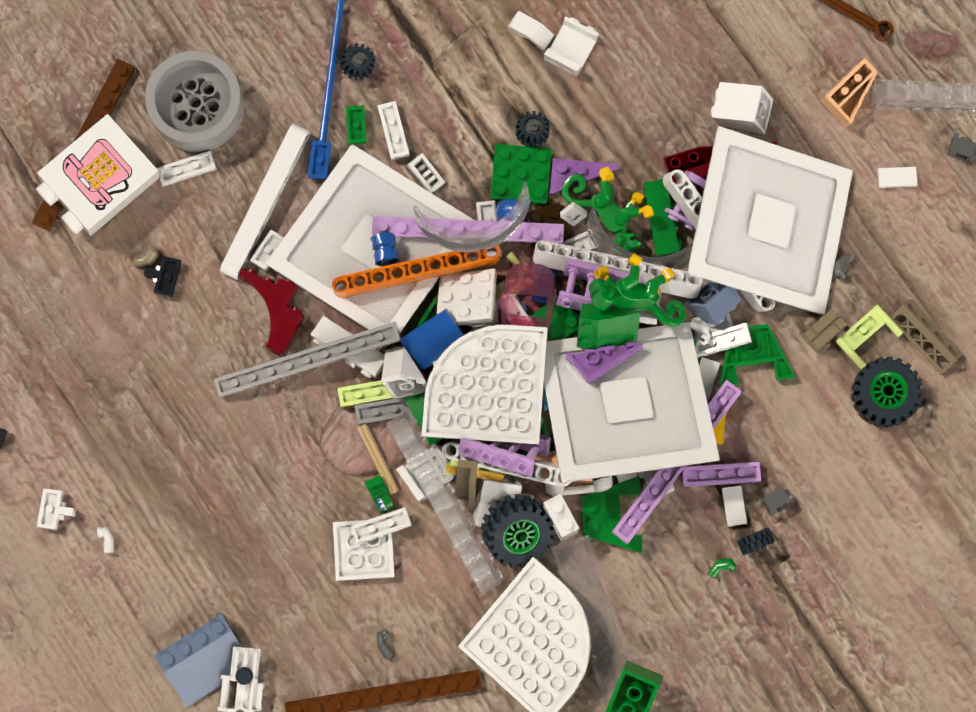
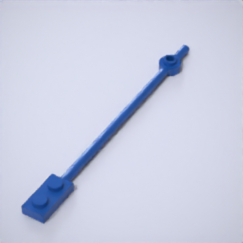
[308,0,344,181]

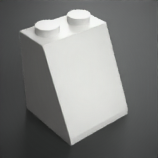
[711,82,773,135]
[473,474,522,529]

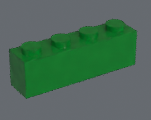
[643,179,682,259]

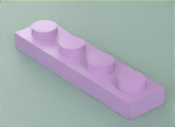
[682,462,761,487]

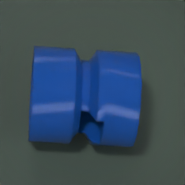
[370,232,399,266]

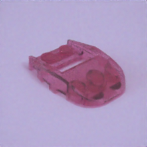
[500,263,557,339]

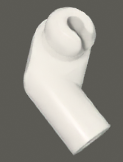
[690,319,710,345]
[97,526,114,553]

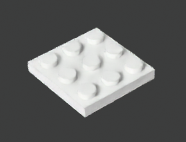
[437,269,497,326]
[333,520,395,581]

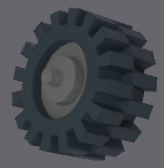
[340,43,375,80]
[515,111,550,148]
[737,528,775,556]

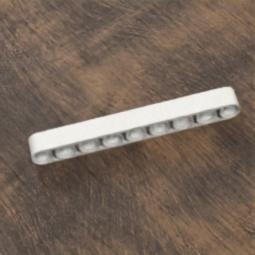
[220,124,310,280]
[663,170,775,312]
[533,240,703,299]

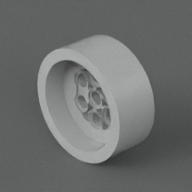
[145,51,244,152]

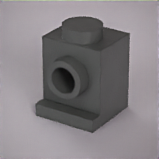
[947,133,976,162]
[761,487,793,517]

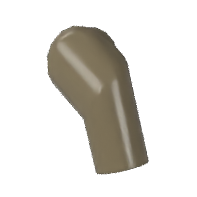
[133,246,159,267]

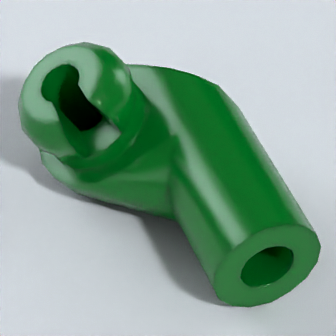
[707,558,736,579]

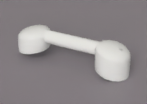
[545,476,613,496]

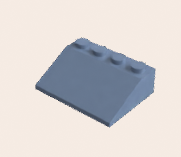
[154,614,243,707]

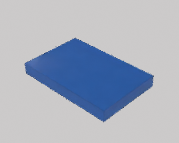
[401,308,465,371]

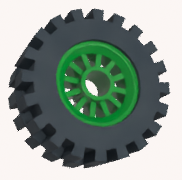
[851,356,923,428]
[481,494,555,569]

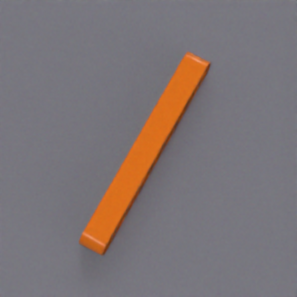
[332,243,500,298]

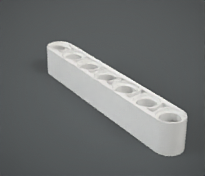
[442,440,573,487]

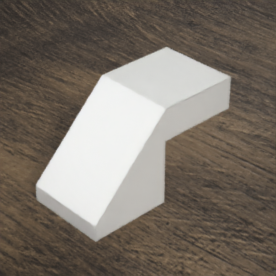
[508,11,554,50]

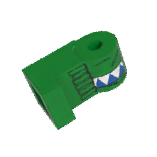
[364,475,395,515]

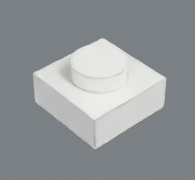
[560,202,587,226]

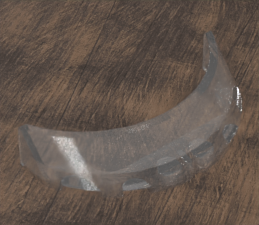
[413,182,530,252]
[585,209,693,270]

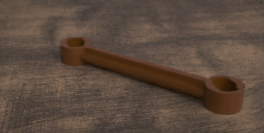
[820,0,894,42]

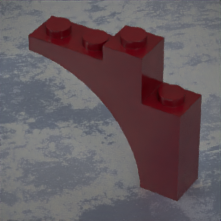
[239,268,305,357]

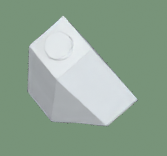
[382,346,427,399]

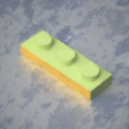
[338,380,393,408]
[444,460,504,482]

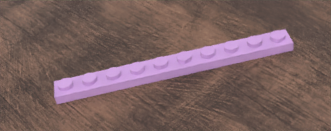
[372,216,564,244]
[612,380,742,544]

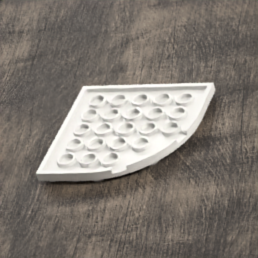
[422,325,548,445]
[458,557,591,712]

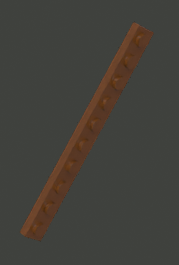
[32,58,135,232]
[285,669,482,712]

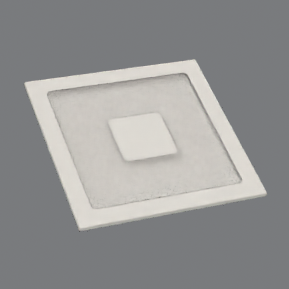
[687,126,853,315]
[265,144,473,345]
[544,322,720,483]

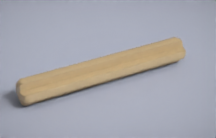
[358,424,399,495]

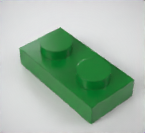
[346,105,367,145]

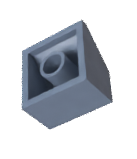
[684,281,742,324]

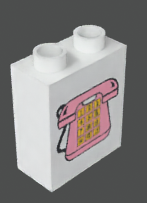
[36,114,159,236]

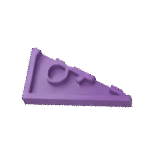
[550,158,619,195]
[566,342,643,384]

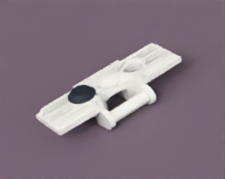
[217,647,264,712]

